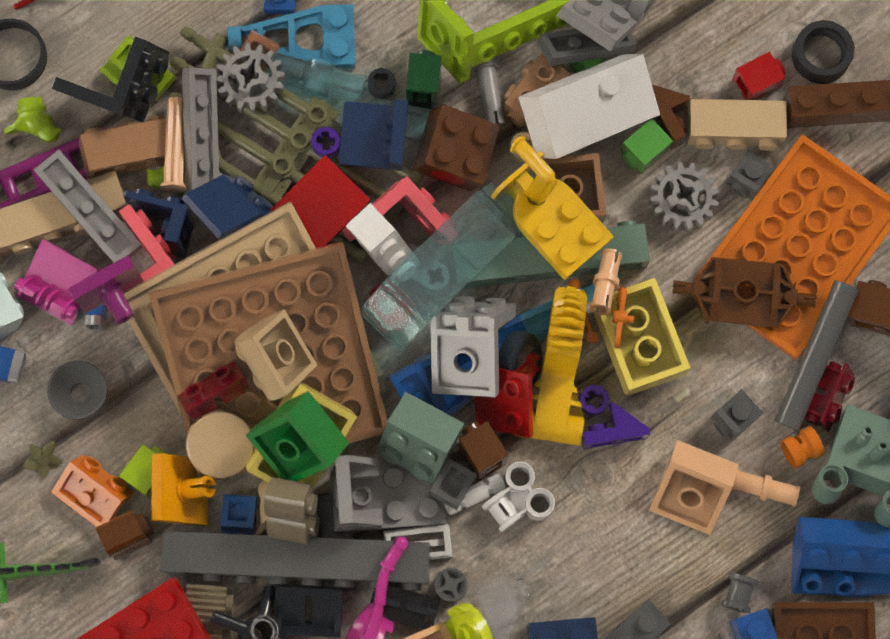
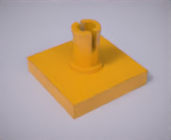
[151,453,216,526]

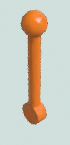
[569,279,599,343]

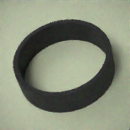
[0,18,47,90]

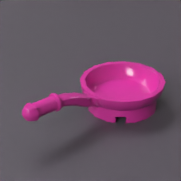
[345,536,408,639]

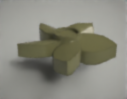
[23,441,63,479]

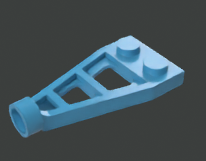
[228,4,356,69]

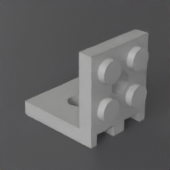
[430,296,516,397]

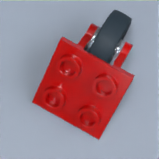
[474,331,542,438]

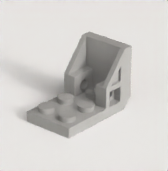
[557,0,656,51]
[330,455,446,532]

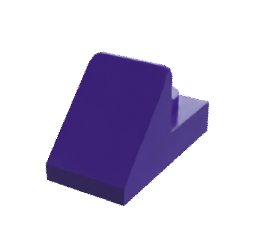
[581,402,650,450]

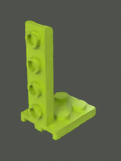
[417,0,569,84]

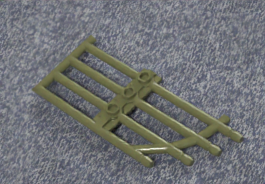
[168,26,424,265]

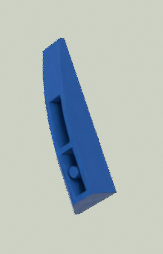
[791,517,890,598]

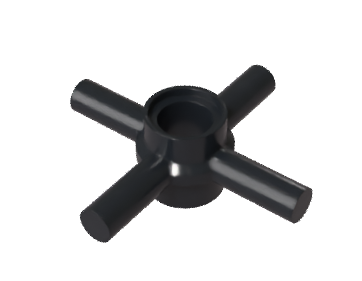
[210,586,288,639]

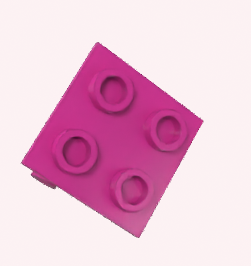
[14,239,99,326]

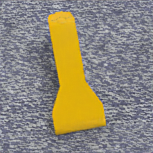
[515,286,587,446]

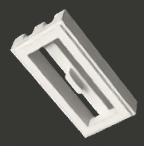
[383,524,453,560]

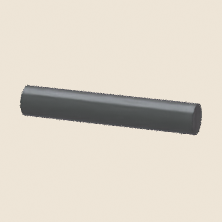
[775,280,859,431]

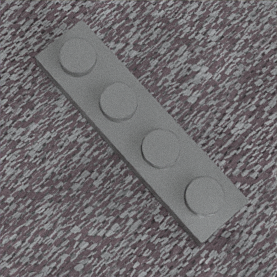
[182,67,219,193]
[34,150,143,263]

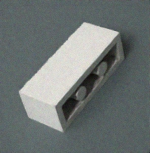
[346,203,421,286]

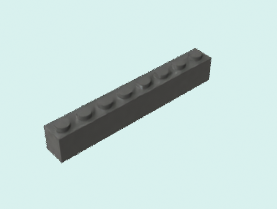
[161,531,431,591]

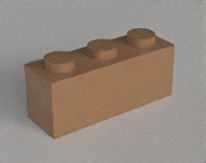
[78,115,166,180]

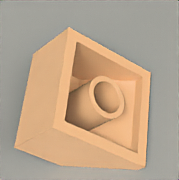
[649,440,739,535]

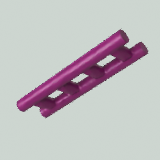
[0,127,106,209]

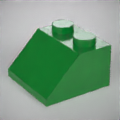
[246,391,349,482]

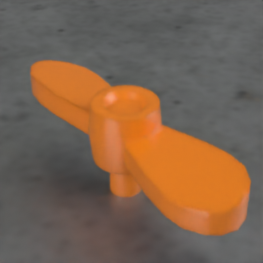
[612,287,634,348]

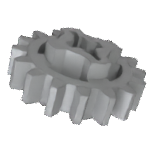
[216,43,285,114]
[649,162,719,232]

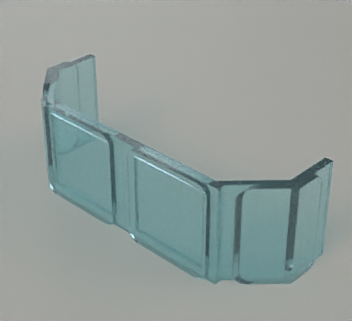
[360,182,523,355]

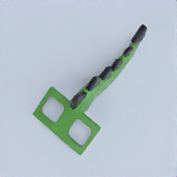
[0,543,101,604]

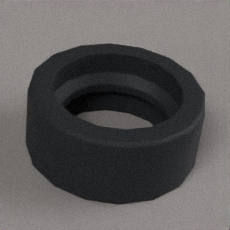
[791,20,855,84]

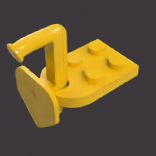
[491,136,614,280]

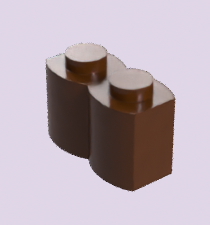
[96,509,155,560]

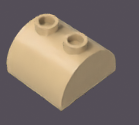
[234,309,318,401]

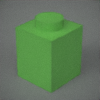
[620,118,673,174]

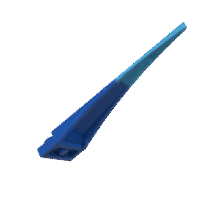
[388,272,622,416]

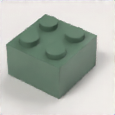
[376,392,464,484]

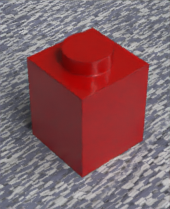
[733,51,786,100]

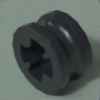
[367,68,396,100]

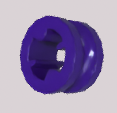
[311,127,340,158]
[579,385,609,416]

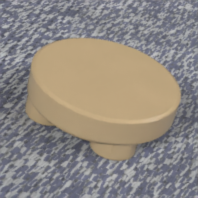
[185,409,254,478]

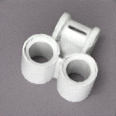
[482,461,555,533]

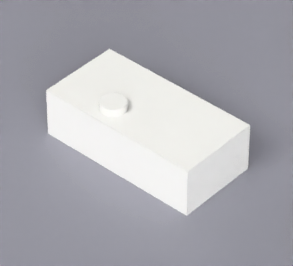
[519,54,660,159]

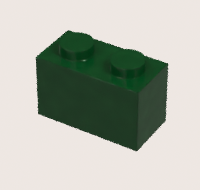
[406,50,442,111]

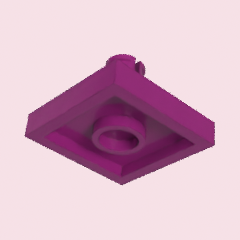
[68,255,144,324]

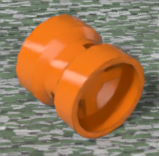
[780,426,825,469]

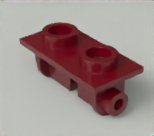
[177,361,250,421]
[805,361,855,432]

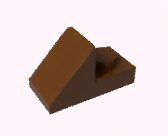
[652,85,693,150]

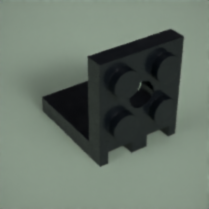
[52,37,169,123]

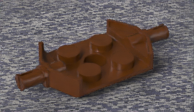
[672,257,817,331]

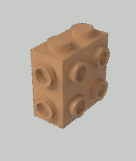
[503,54,573,129]

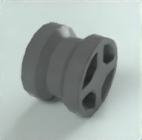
[434,568,468,603]

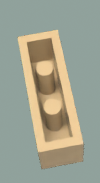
[687,99,787,151]

